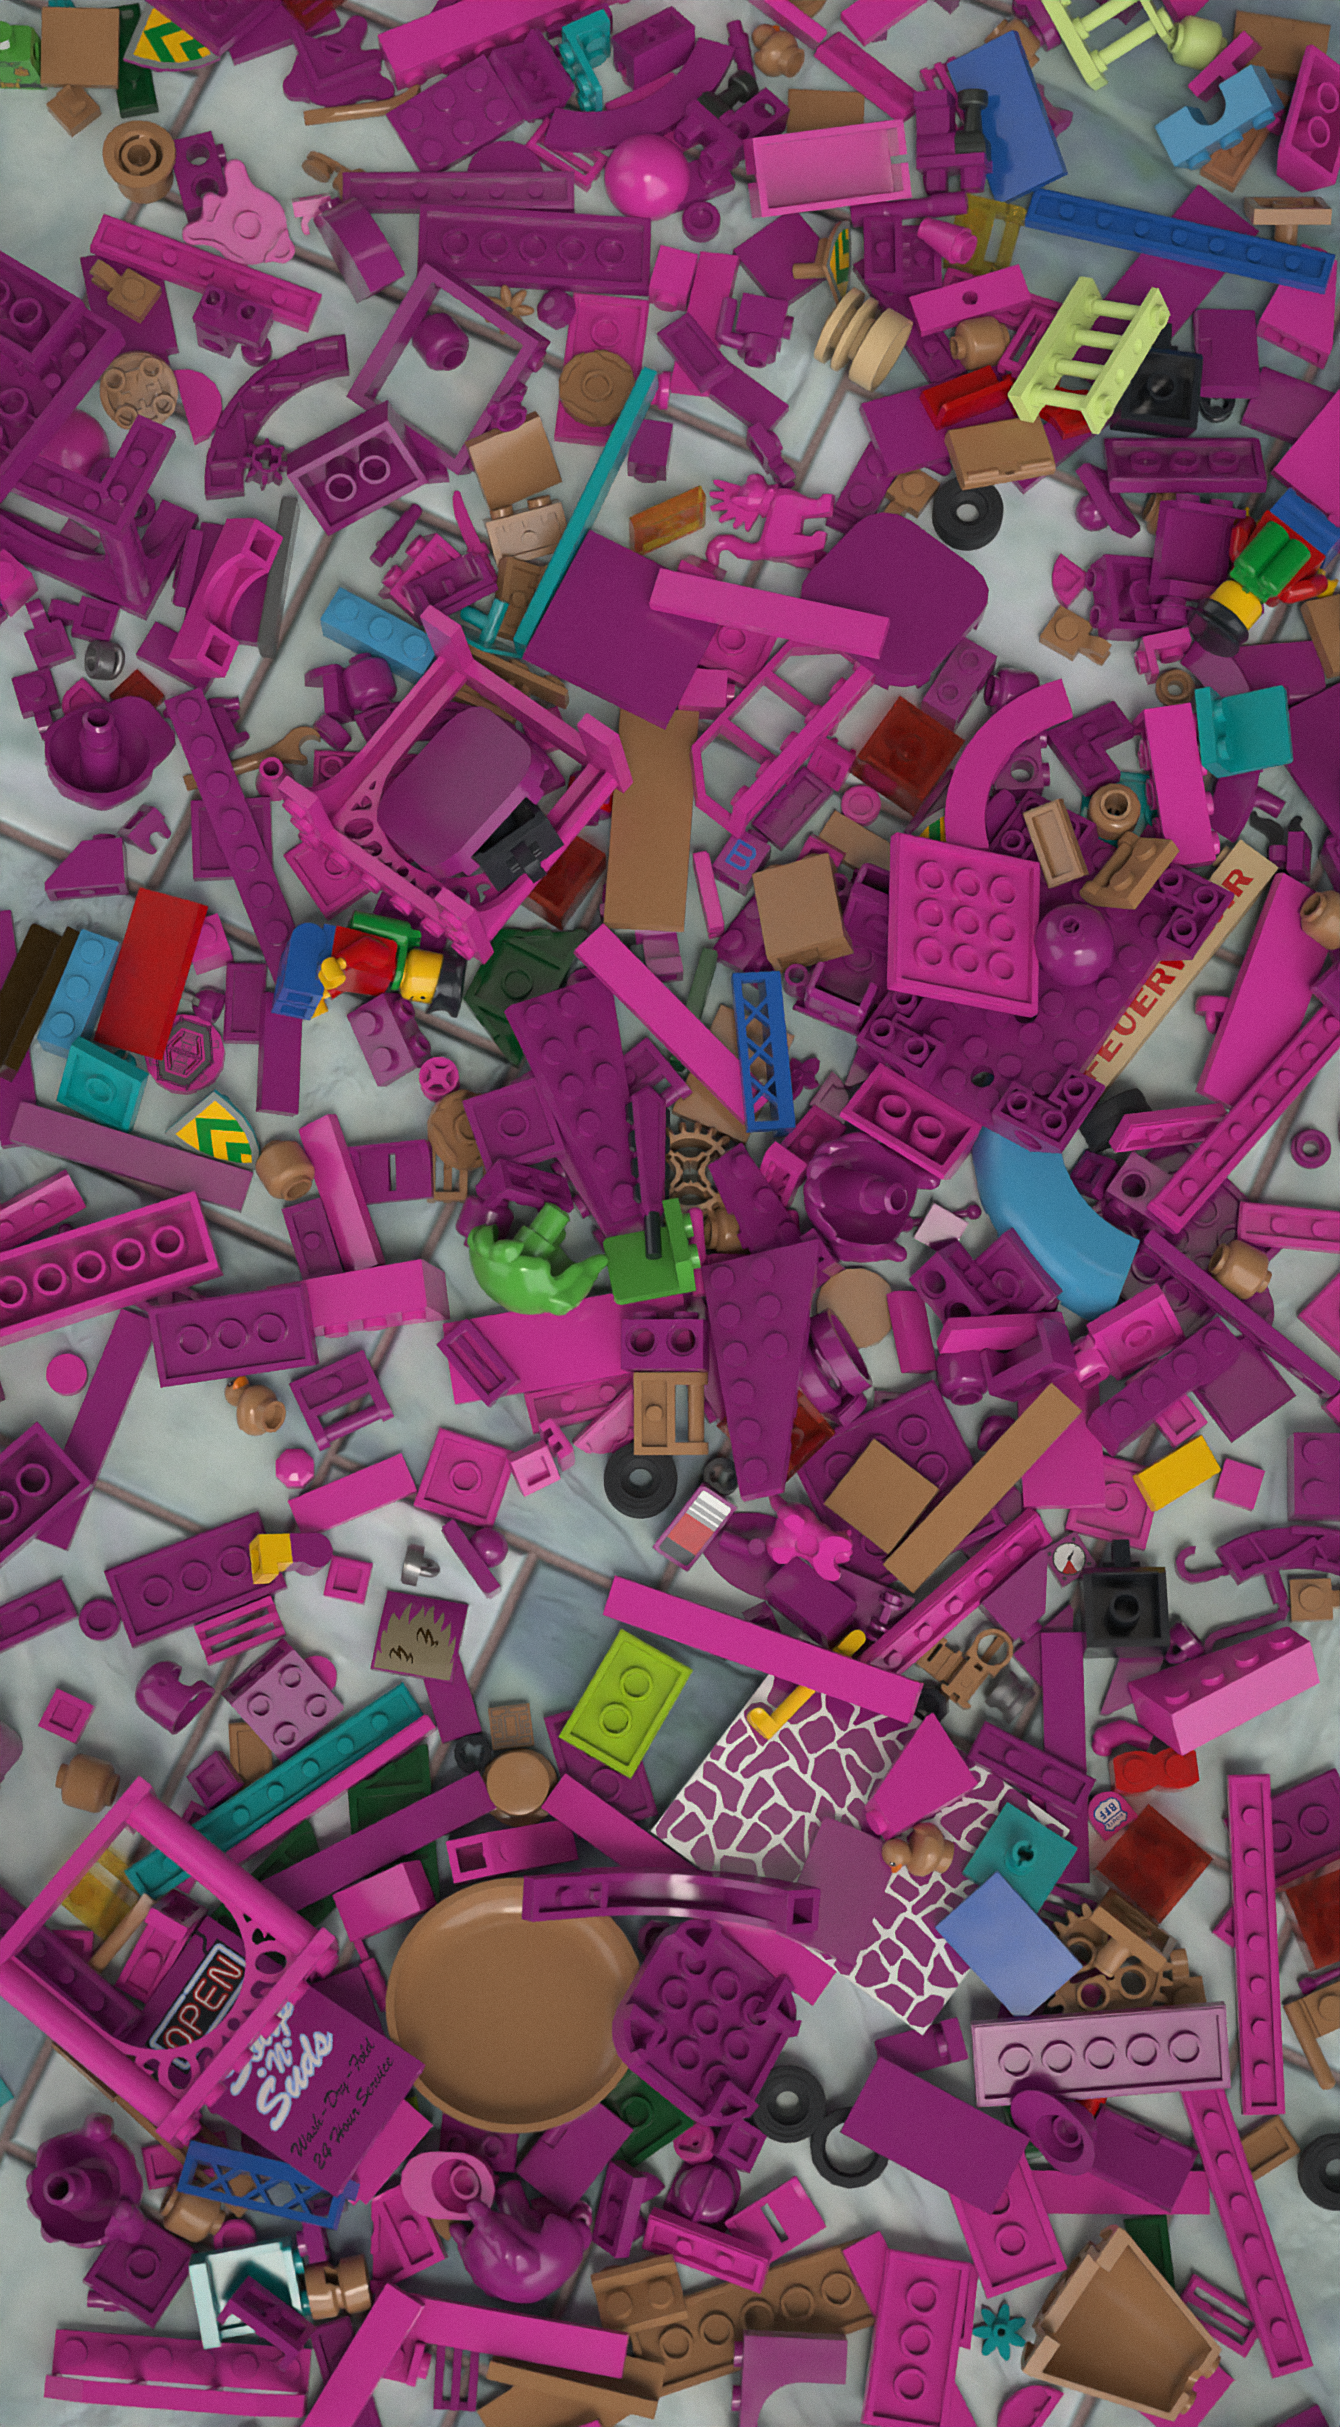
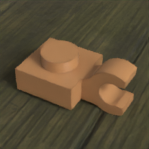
[90,259,162,324]
[883,469,940,519]
[1039,605,1112,666]
[1288,1578,1340,1623]
[1160,1948,1206,2006]

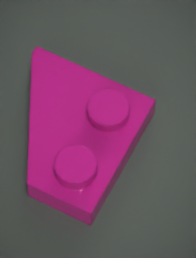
[370,2184,448,2294]

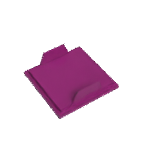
[1192,1334,1296,1443]

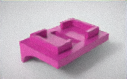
[723,2175,827,2263]

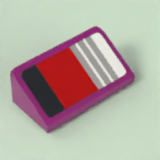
[652,1482,738,1572]

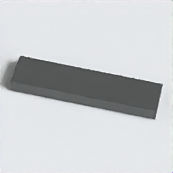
[257,496,300,659]

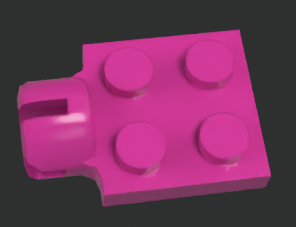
[1071,1283,1187,1390]

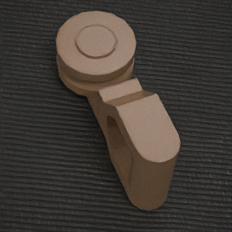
[301,151,366,202]

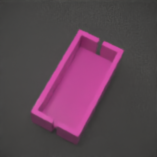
[743,119,912,219]

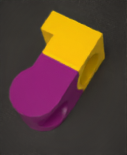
[249,1533,333,1584]

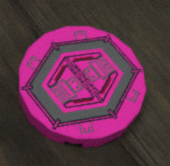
[144,1014,226,1095]

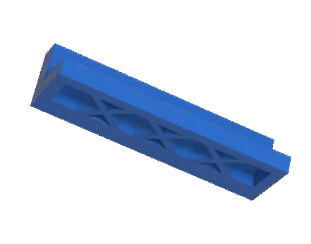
[731,971,796,1138]
[176,2140,360,2231]

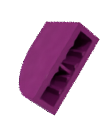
[313,196,405,304]

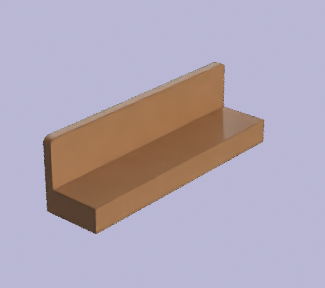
[486,2355,666,2420]

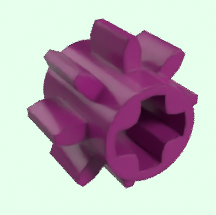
[240,438,287,491]

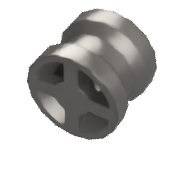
[984,1671,1036,1724]

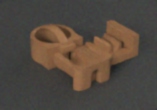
[915,1629,1013,1710]

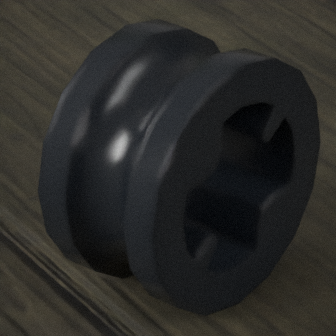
[1199,397,1236,423]
[703,1457,738,1496]
[454,1735,492,1774]

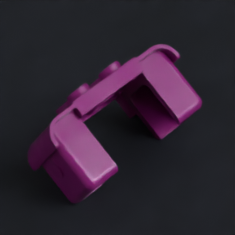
[783,863,890,1037]

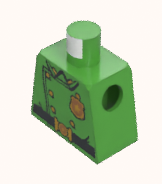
[0,21,48,90]

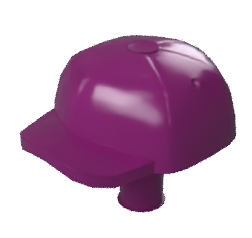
[44,696,176,811]

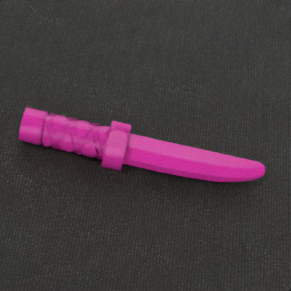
[452,491,497,593]
[353,1940,387,2012]

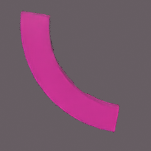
[944,678,1073,852]

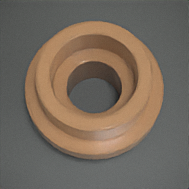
[1155,669,1195,706]

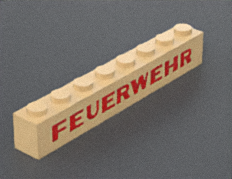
[1084,839,1279,1110]

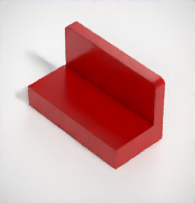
[919,365,1014,431]

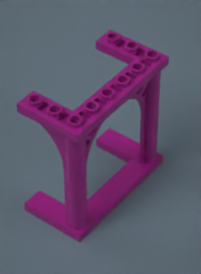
[0,414,199,621]

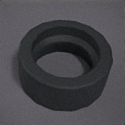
[810,2107,889,2189]

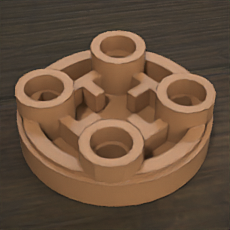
[100,350,178,430]

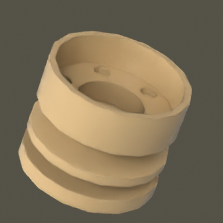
[814,287,913,392]

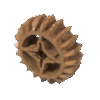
[663,1122,730,1225]

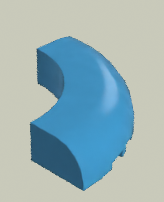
[971,1074,1140,1322]

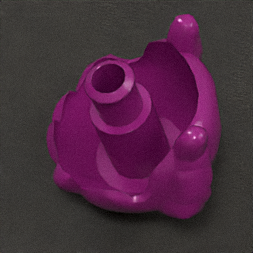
[803,1132,941,1263]
[26,2112,147,2249]
[449,2180,593,2304]

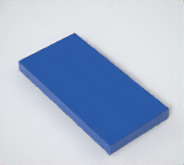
[947,30,1068,207]

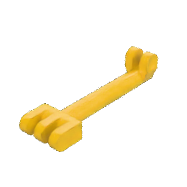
[747,1630,866,1741]

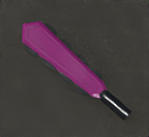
[625,1085,670,1260]

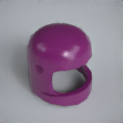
[134,1660,215,1735]

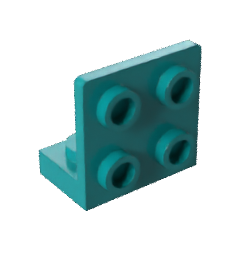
[558,8,610,112]
[1195,685,1293,778]

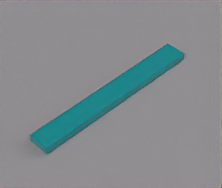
[513,367,659,657]
[124,1682,424,1900]

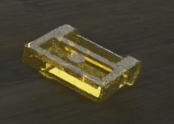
[943,194,1027,276]
[61,1847,159,1941]

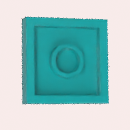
[56,1036,149,1134]
[961,1802,1078,1913]

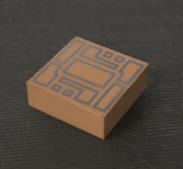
[488,1703,534,1751]

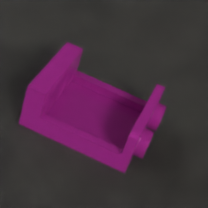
[1149,493,1246,603]

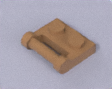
[1079,831,1180,910]
[634,1372,709,1455]

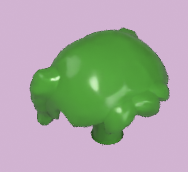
[467,1202,609,1316]

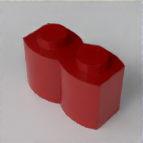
[1108,1748,1199,1797]

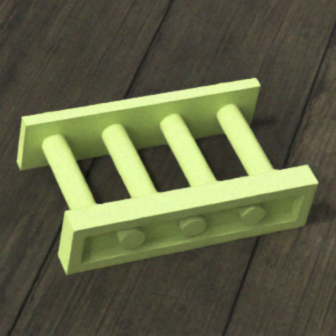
[1041,0,1174,91]
[1007,276,1171,434]

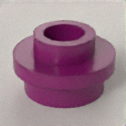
[1290,1129,1331,1169]

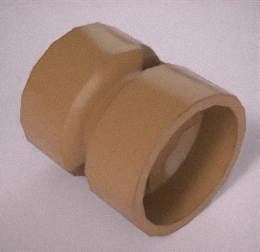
[304,2254,373,2320]

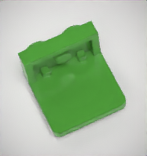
[603,1198,701,1305]

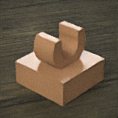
[46,84,102,137]

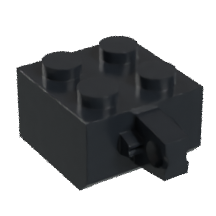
[1110,323,1203,438]
[472,797,564,892]
[1079,1539,1170,1659]

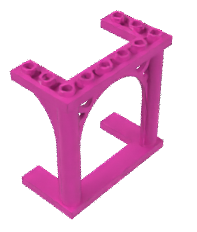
[277,605,633,964]
[0,1776,340,2150]

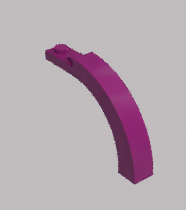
[521,1867,821,1933]

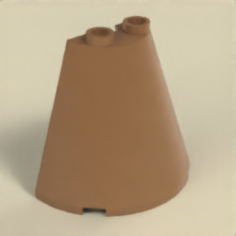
[1021,2224,1222,2422]

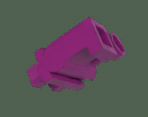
[192,284,274,367]

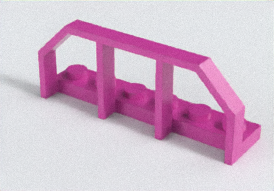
[689,640,876,839]
[44,2329,313,2418]

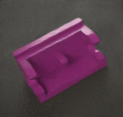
[611,6,695,91]
[401,552,499,626]
[475,1158,574,1213]
[765,1556,857,1650]
[216,2275,317,2372]

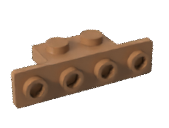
[424,630,570,726]

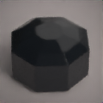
[914,1685,950,1723]

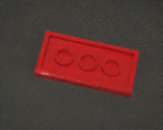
[93,887,208,1061]

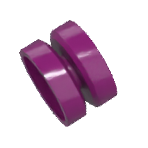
[799,1308,873,1414]

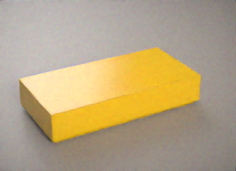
[1132,1435,1222,1512]

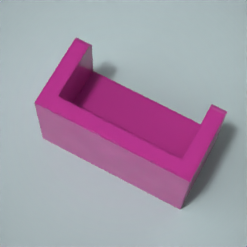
[332,1860,437,1942]

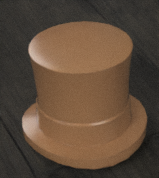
[102,120,176,204]
[482,1748,558,1827]

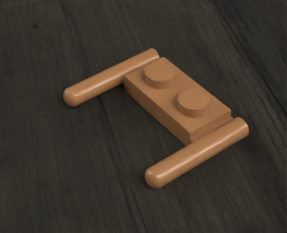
[1283,1980,1340,2090]

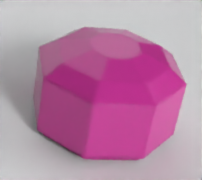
[276,1449,315,1489]

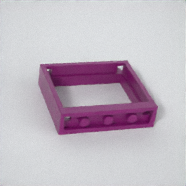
[346,262,551,475]

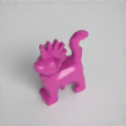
[705,473,835,571]

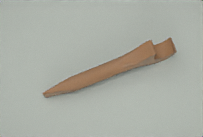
[303,84,421,126]
[183,727,321,791]
[88,1892,157,1974]

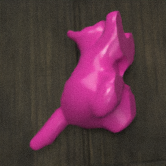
[765,1494,853,1582]

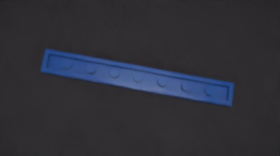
[1025,188,1335,295]

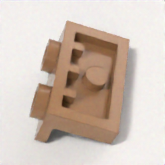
[483,495,567,568]
[590,2254,689,2333]

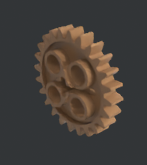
[1047,1900,1174,2014]

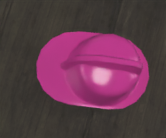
[401,2151,499,2221]

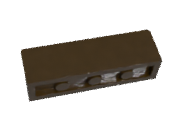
[0,923,80,1082]

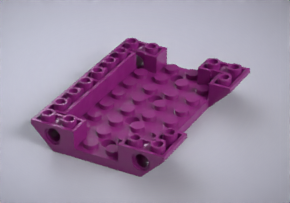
[855,790,1234,1154]

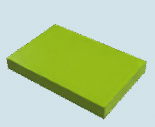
[559,1629,693,1779]

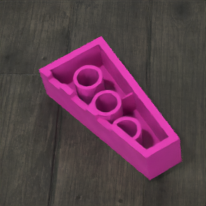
[1131,703,1220,869]
[266,1259,450,1338]
[1128,1626,1320,1756]

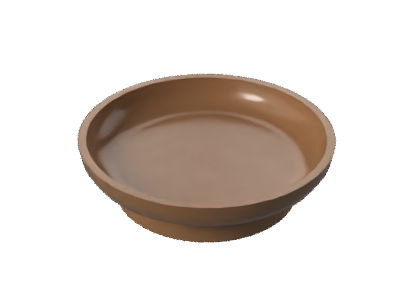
[386,1878,640,2134]

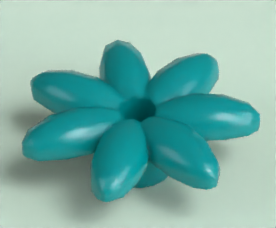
[972,2303,1026,2361]

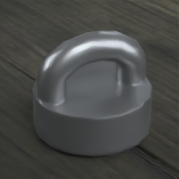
[84,640,125,681]
[400,1544,441,1587]

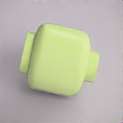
[1167,15,1227,71]

